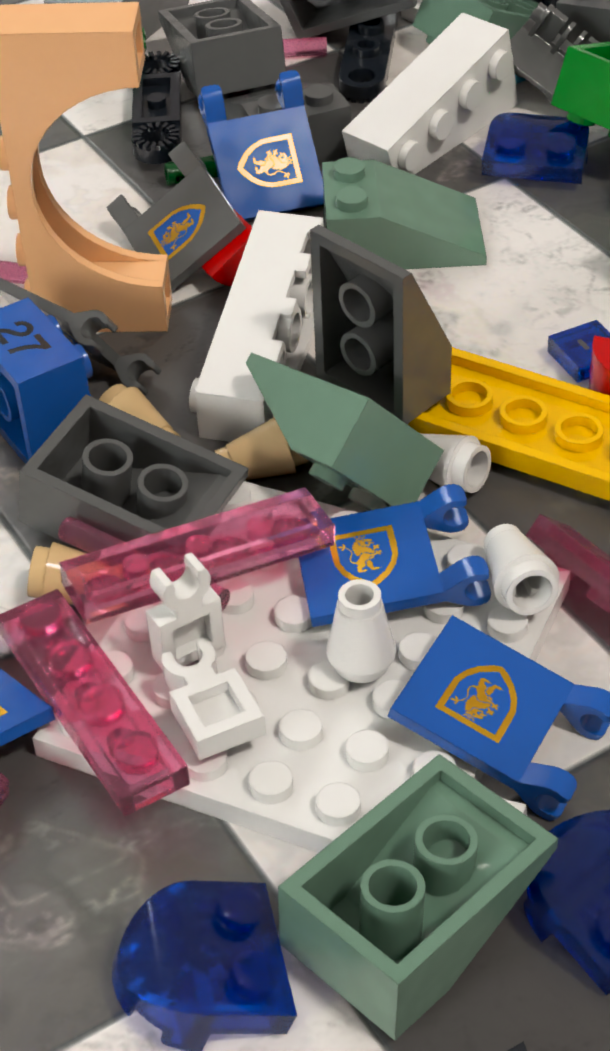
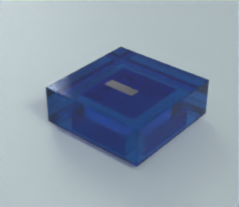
[547,320,610,383]

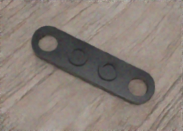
[339,12,397,104]
[131,51,182,164]

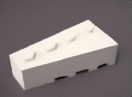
[342,12,519,175]
[189,210,324,442]

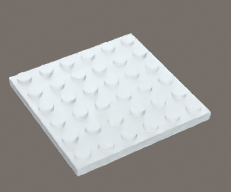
[32,481,571,853]

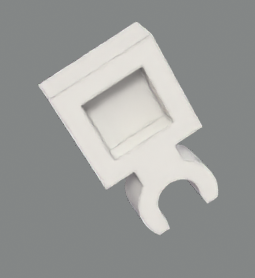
[146,552,226,670]
[162,639,266,761]

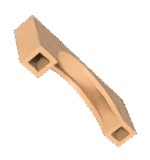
[0,2,172,332]

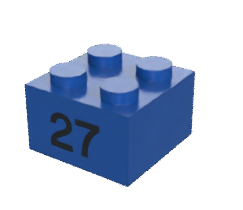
[0,297,93,464]

